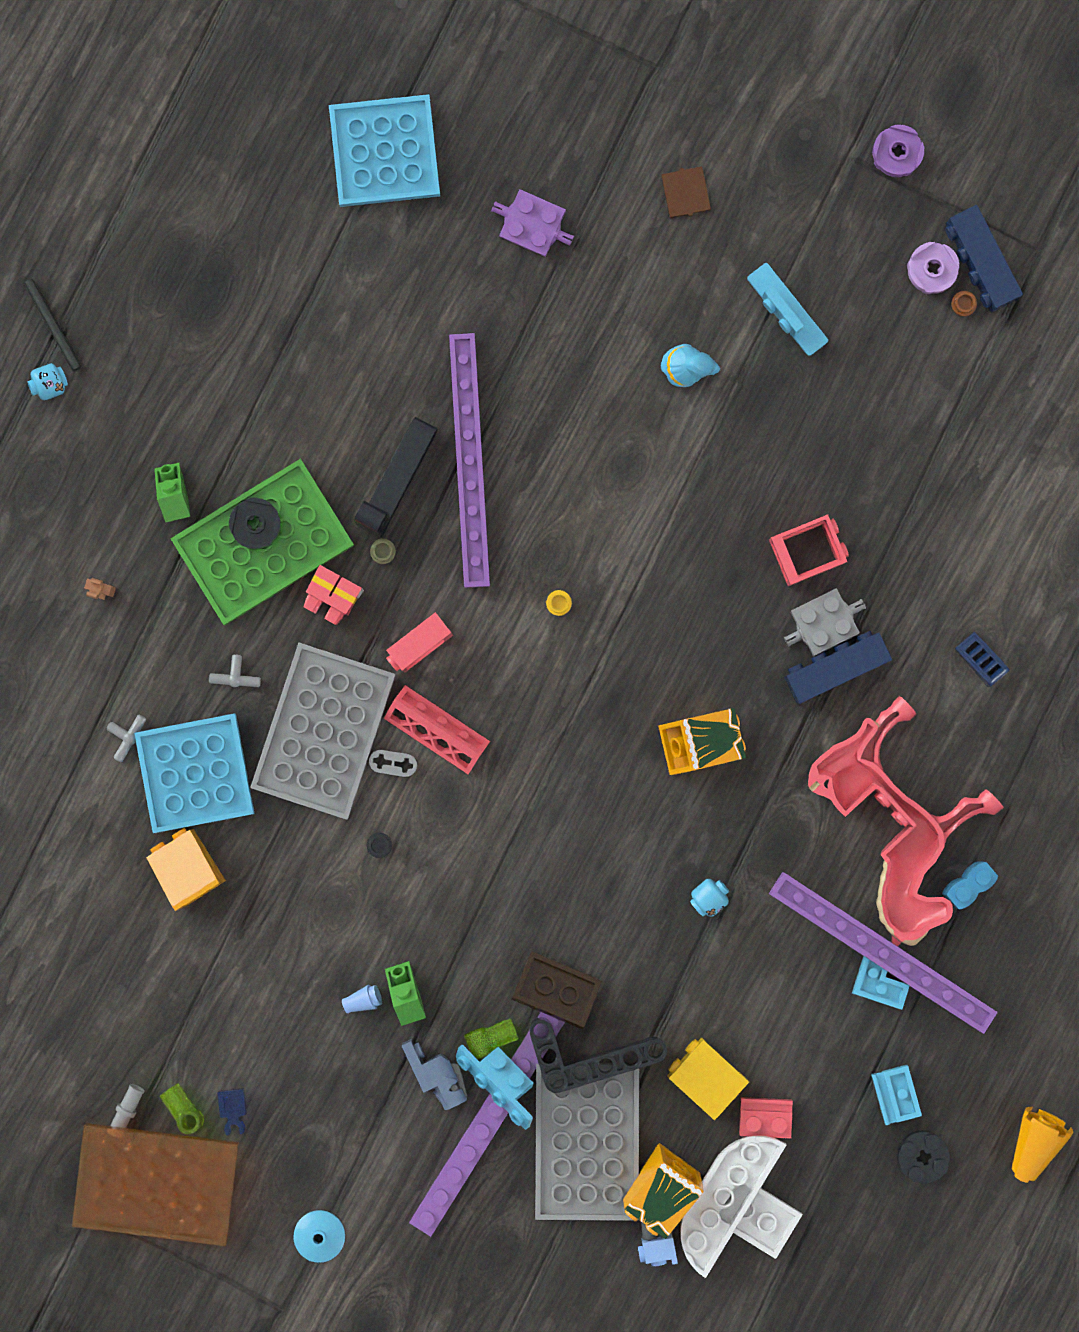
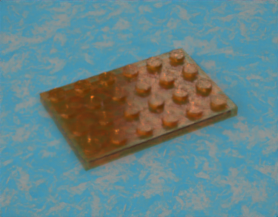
[72,1123,239,1246]

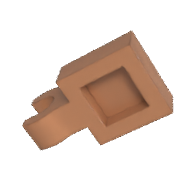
[84,578,116,600]

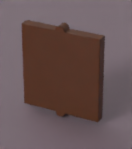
[661,166,711,218]

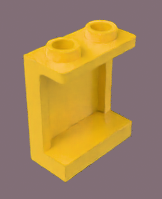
[667,1038,749,1120]

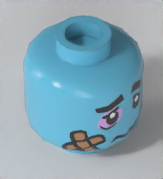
[27,363,68,400]
[690,879,729,917]

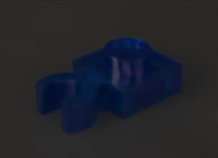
[217,1088,247,1136]

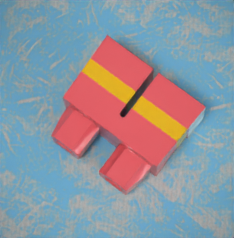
[304,565,364,625]

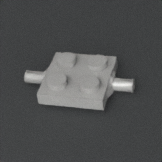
[784,588,866,657]

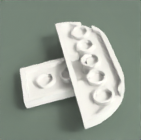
[680,1136,803,1278]

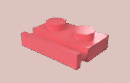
[739,1097,793,1138]

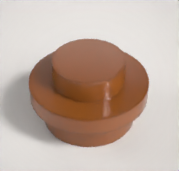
[951,291,977,317]

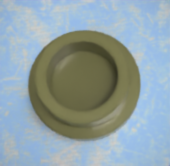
[370,539,396,564]

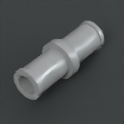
[108,1084,144,1138]

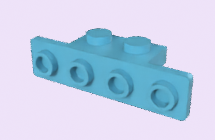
[747,263,828,356]
[456,1045,533,1130]

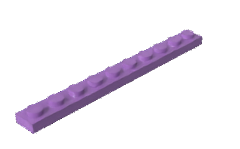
[449,333,490,588]
[769,872,997,1034]
[409,1012,565,1237]

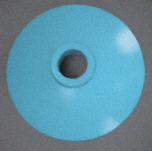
[294,1210,345,1262]

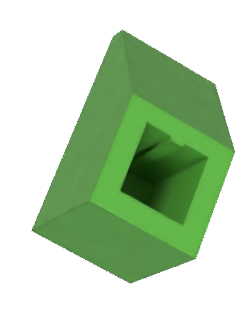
[155,463,190,522]
[385,961,426,1026]

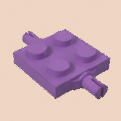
[491,189,574,257]

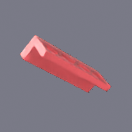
[384,685,490,774]

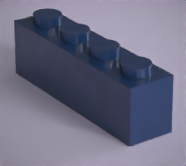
[945,205,1023,313]
[784,631,892,704]

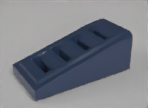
[955,632,1010,687]

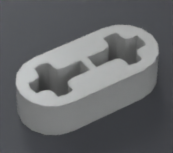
[369,750,418,777]

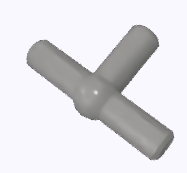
[209,655,261,687]
[107,715,146,762]

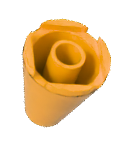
[1011,1107,1073,1183]

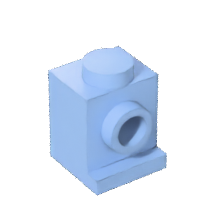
[638,1233,678,1266]

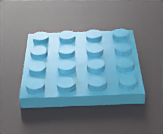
[329,94,440,207]
[134,714,255,833]

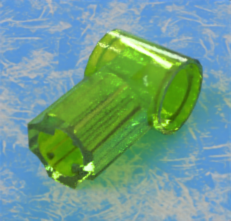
[464,1018,519,1059]
[159,1083,204,1134]

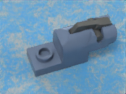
[402,1039,467,1110]

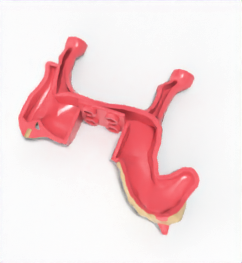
[808,696,1004,947]

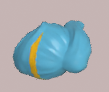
[661,344,720,387]

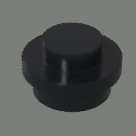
[366,833,392,858]

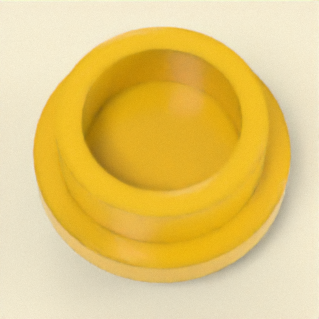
[546,590,572,616]

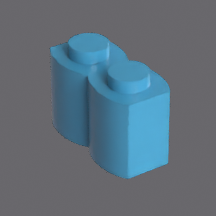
[942,861,998,909]

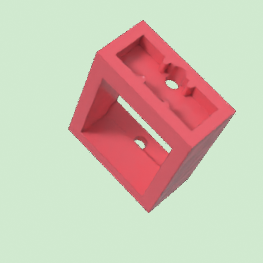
[769,515,849,586]
[386,612,453,672]

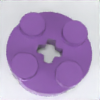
[872,125,924,177]

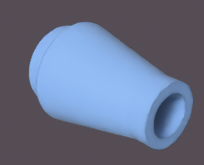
[342,985,382,1013]

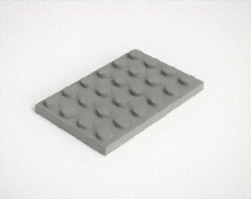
[250,643,396,820]
[535,1063,639,1220]

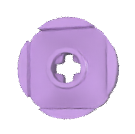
[907,242,959,294]

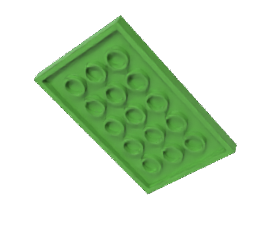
[171,459,355,625]

